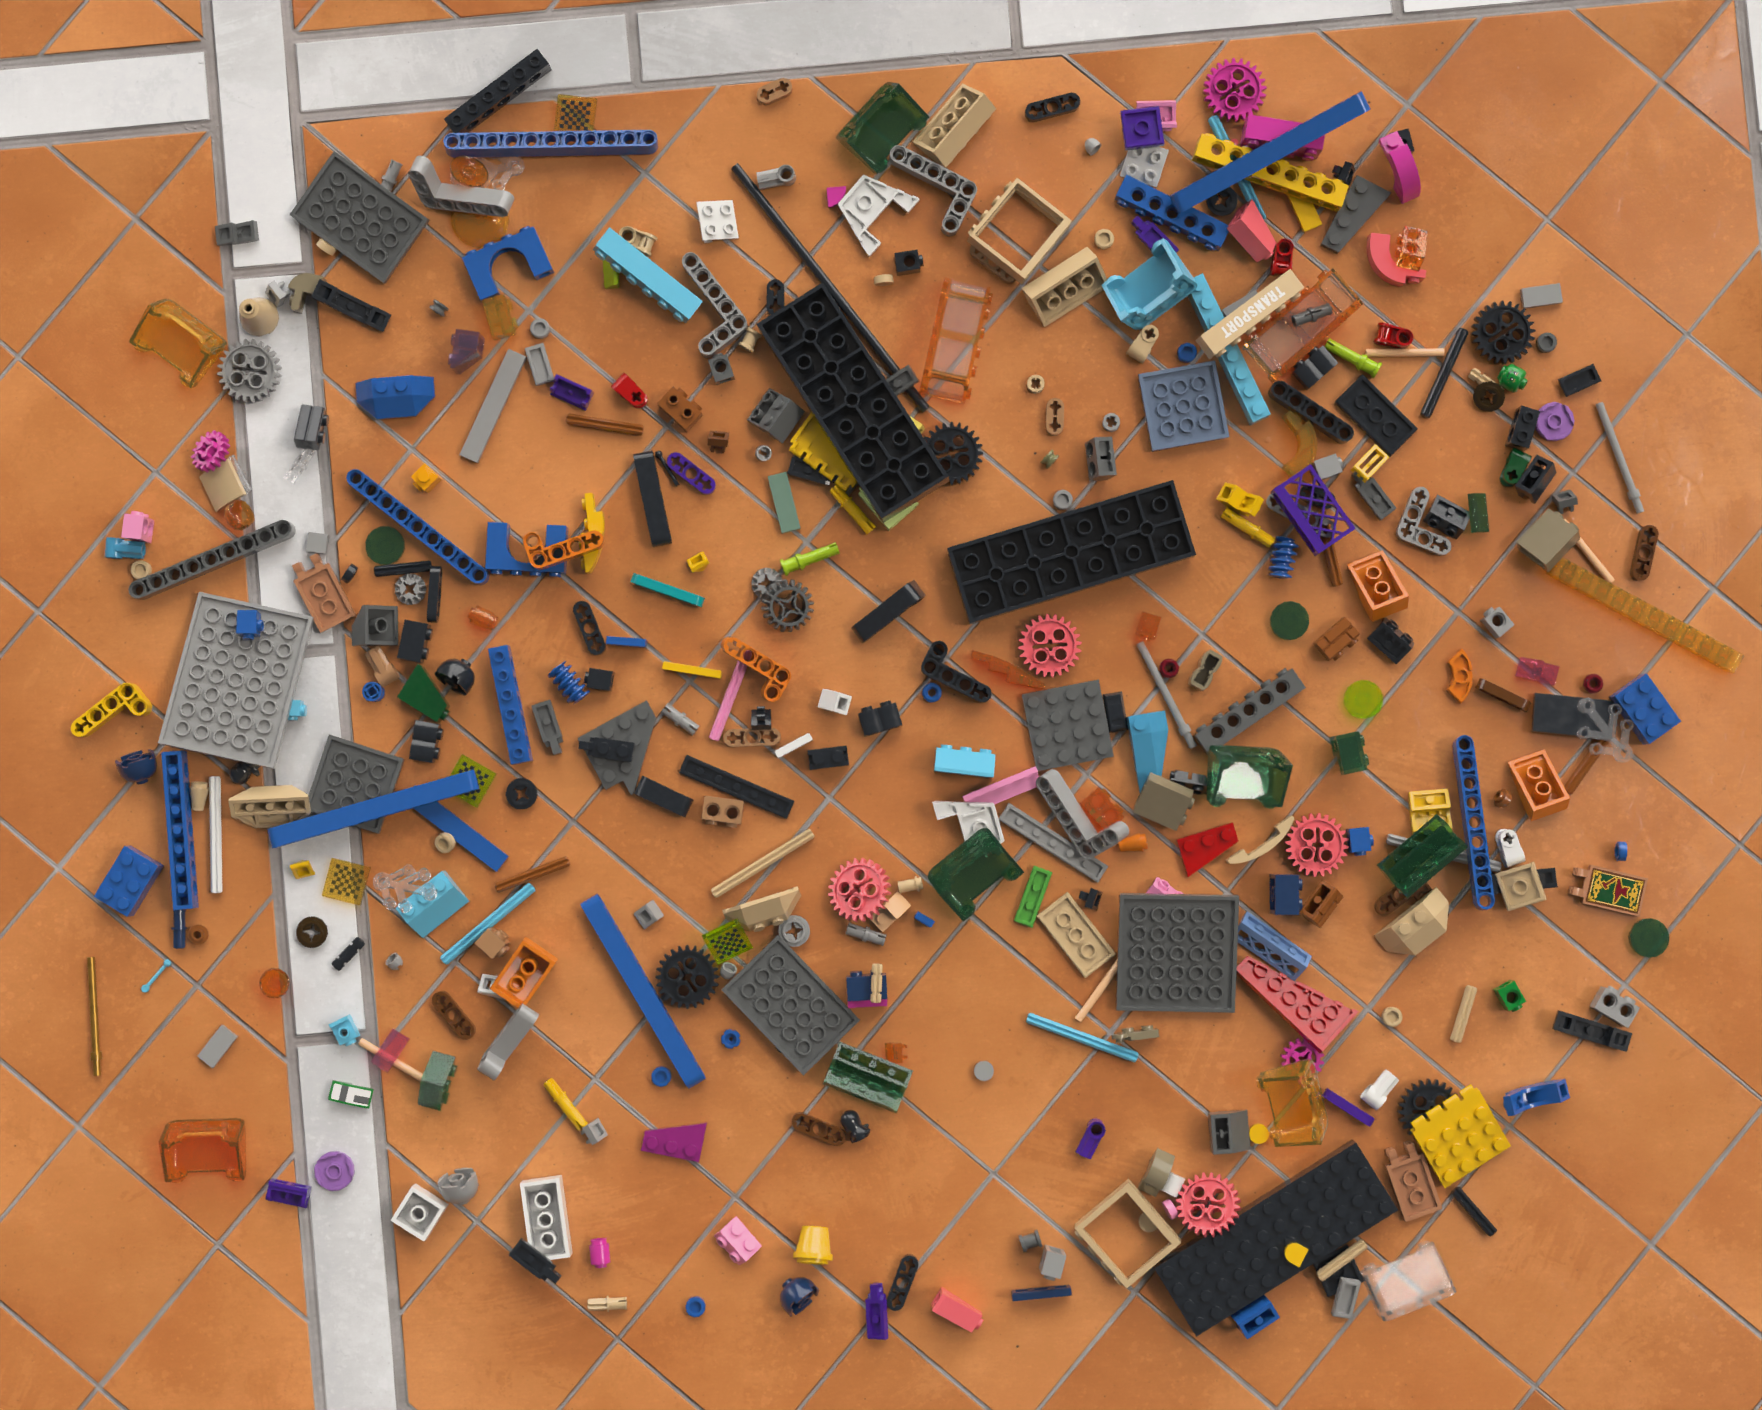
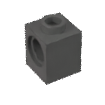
[708,353,735,385]

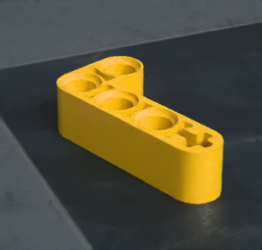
[71,683,152,737]

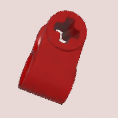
[1270,238,1294,276]
[1373,322,1414,349]
[611,372,648,409]

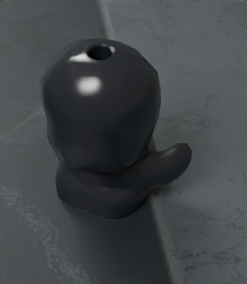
[229,762,261,785]
[840,1110,870,1143]

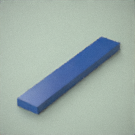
[414,785,509,872]

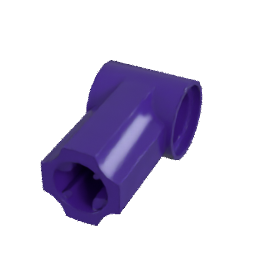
[1075,1118,1106,1159]

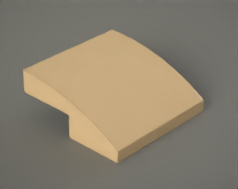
[199,459,247,512]

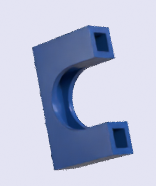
[462,226,554,304]
[485,522,568,577]

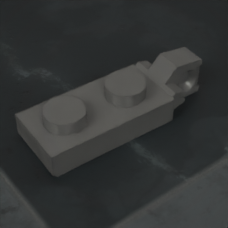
[1351,471,1397,521]
[532,700,564,755]

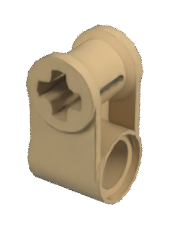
[619,226,658,257]
[1126,325,1159,364]

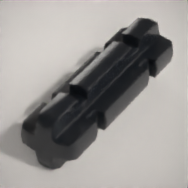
[332,937,365,971]

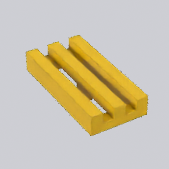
[1351,445,1389,483]

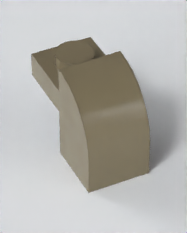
[288,273,327,314]
[1138,1148,1175,1197]

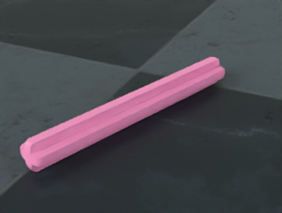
[709,650,752,741]

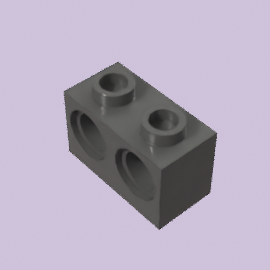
[1085,437,1117,481]

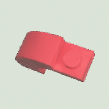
[1367,233,1426,287]

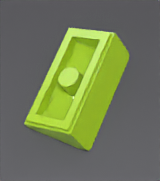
[603,260,620,289]

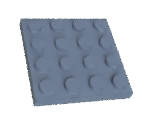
[1138,361,1229,452]

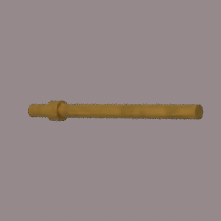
[87,957,103,1076]

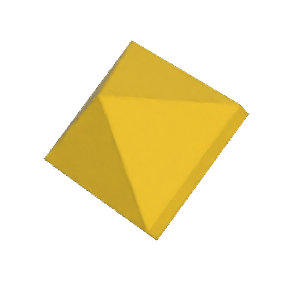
[686,551,709,572]
[290,860,315,879]

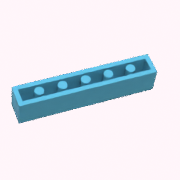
[593,227,703,323]

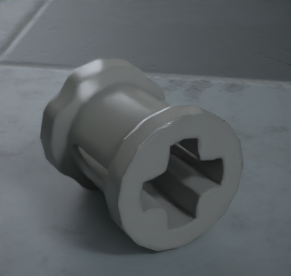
[1019,1230,1043,1252]

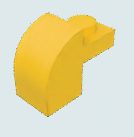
[1216,482,1264,517]

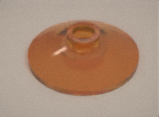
[450,155,488,187]

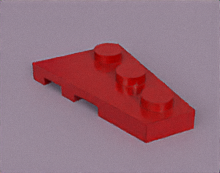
[1176,822,1239,877]

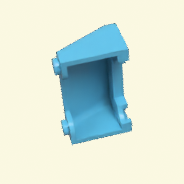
[1102,238,1198,330]

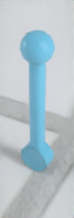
[141,959,171,992]

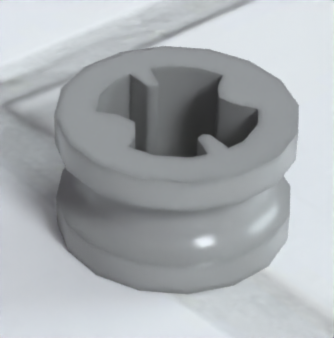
[1103,413,1120,432]

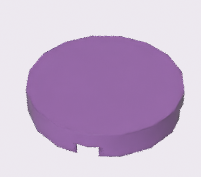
[1535,402,1575,441]
[314,1151,355,1191]

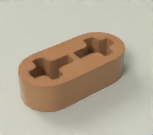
[757,78,792,105]
[1046,398,1064,436]

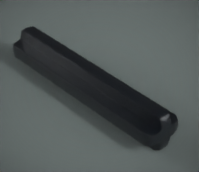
[374,560,432,577]
[1451,1187,1497,1237]

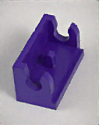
[550,374,594,411]
[266,1178,312,1208]

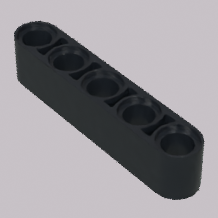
[1268,381,1354,444]
[633,450,672,547]

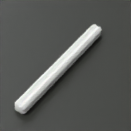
[209,776,222,893]

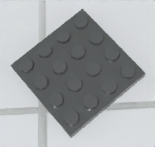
[1022,680,1114,771]
[308,734,405,834]

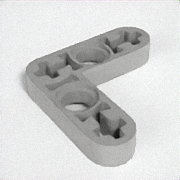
[1396,487,1451,556]

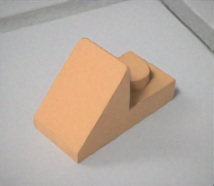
[871,891,911,932]

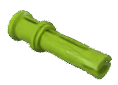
[1324,338,1382,379]
[780,542,840,576]

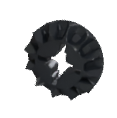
[1206,187,1238,216]
[506,778,538,809]

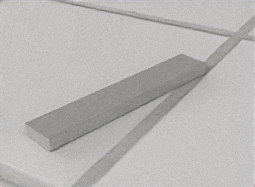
[459,349,527,463]
[999,803,1108,883]

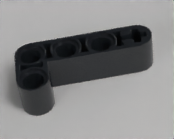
[851,580,926,643]
[921,641,992,703]

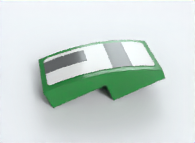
[328,1080,374,1109]

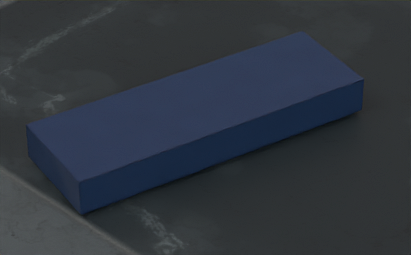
[1011,1284,1072,1301]

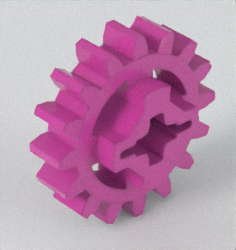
[191,430,230,473]
[1281,1038,1324,1081]

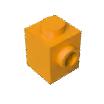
[411,463,442,493]

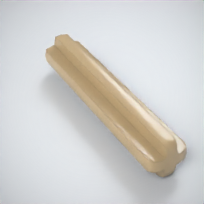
[1450,985,1477,1043]
[1316,1239,1368,1281]

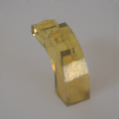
[1282,410,1317,481]

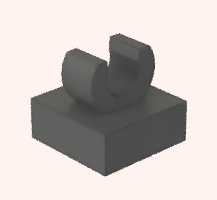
[1552,490,1578,514]

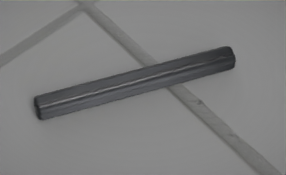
[1420,328,1468,418]

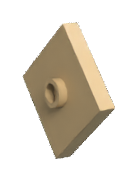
[1495,862,1547,911]

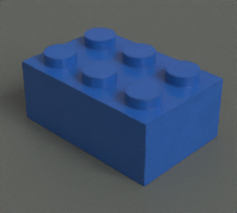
[1609,673,1681,745]
[94,845,164,917]

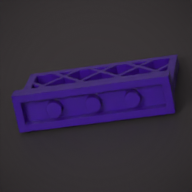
[1270,464,1356,556]

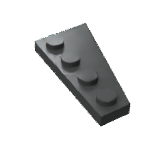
[1320,175,1391,254]

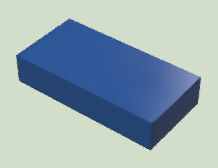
[606,636,647,648]

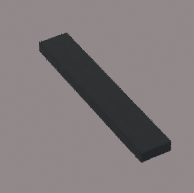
[679,755,795,819]

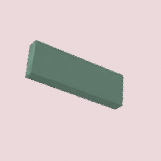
[768,472,801,534]

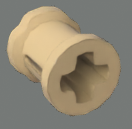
[738,327,762,353]

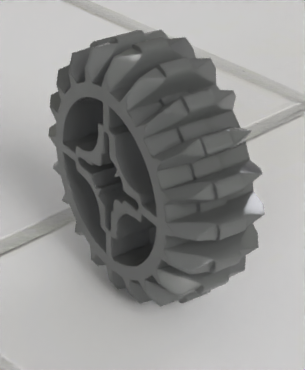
[761,579,814,632]

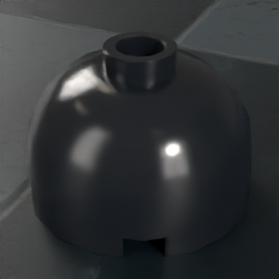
[435,659,475,696]

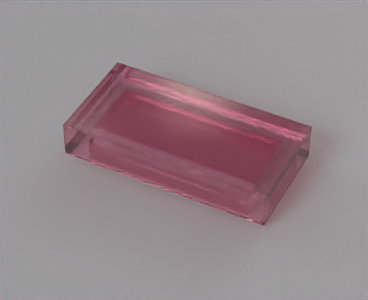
[371,1029,410,1073]

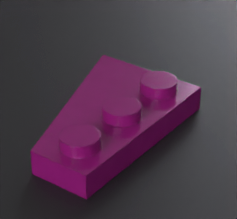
[641,1122,707,1162]

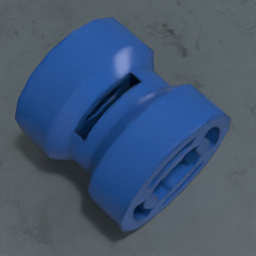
[362,682,385,702]

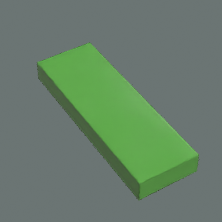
[1014,866,1052,927]

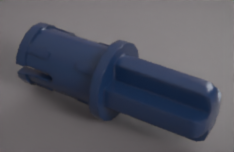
[171,909,188,949]

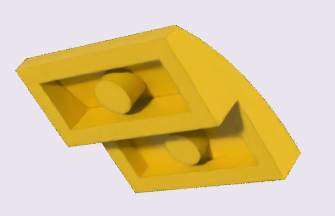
[1408,789,1452,834]

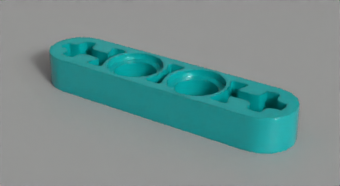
[630,573,705,607]

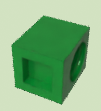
[1493,980,1526,1012]

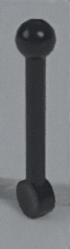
[655,450,680,487]

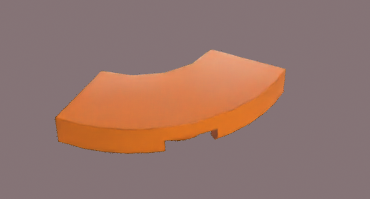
[1447,649,1473,704]

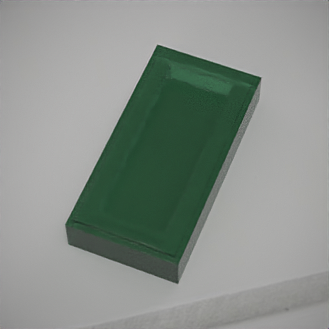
[1468,493,1489,533]

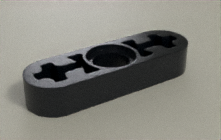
[1025,92,1080,122]
[427,566,443,623]
[573,601,606,655]
[887,1254,918,1311]

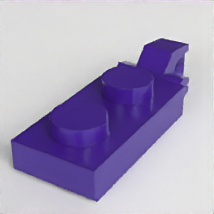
[1131,216,1179,253]
[865,1283,888,1340]

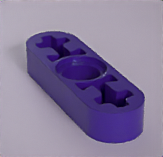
[667,452,716,495]
[1322,1088,1375,1127]

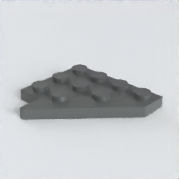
[578,700,656,795]

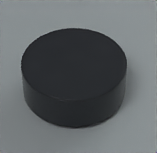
[341,564,358,583]

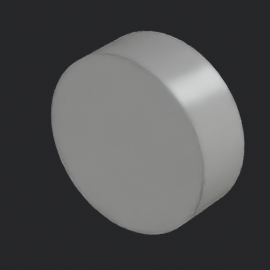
[530,318,550,339]
[1053,490,1073,510]
[974,1061,994,1081]

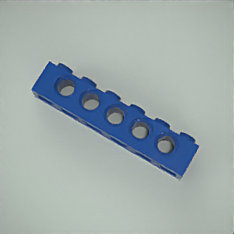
[1114,174,1229,251]
[488,645,533,765]

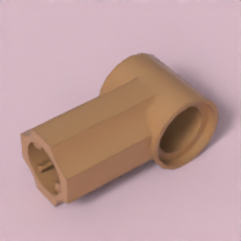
[365,646,400,688]

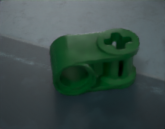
[1499,447,1532,487]

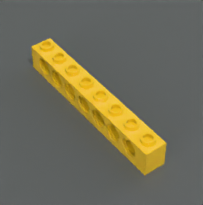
[1191,133,1349,212]

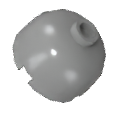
[437,1168,479,1205]

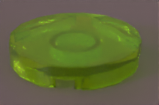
[1343,680,1383,719]

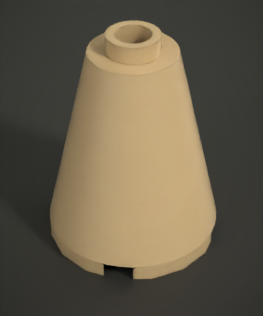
[239,297,279,337]

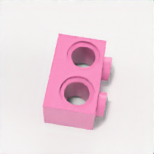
[121,511,154,543]

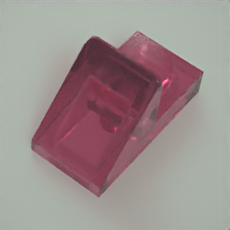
[1515,657,1560,686]

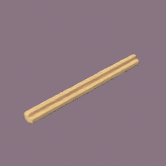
[711,829,814,898]

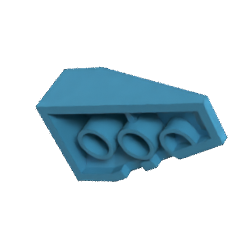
[1126,711,1168,793]

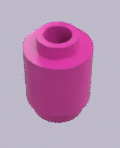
[589,1238,611,1268]

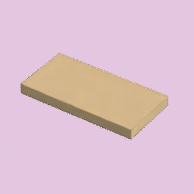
[1037,892,1116,978]

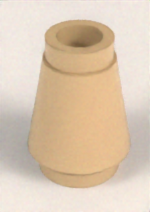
[189,781,209,811]

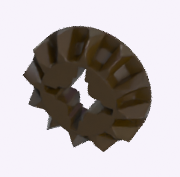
[1473,380,1505,412]
[296,916,328,948]

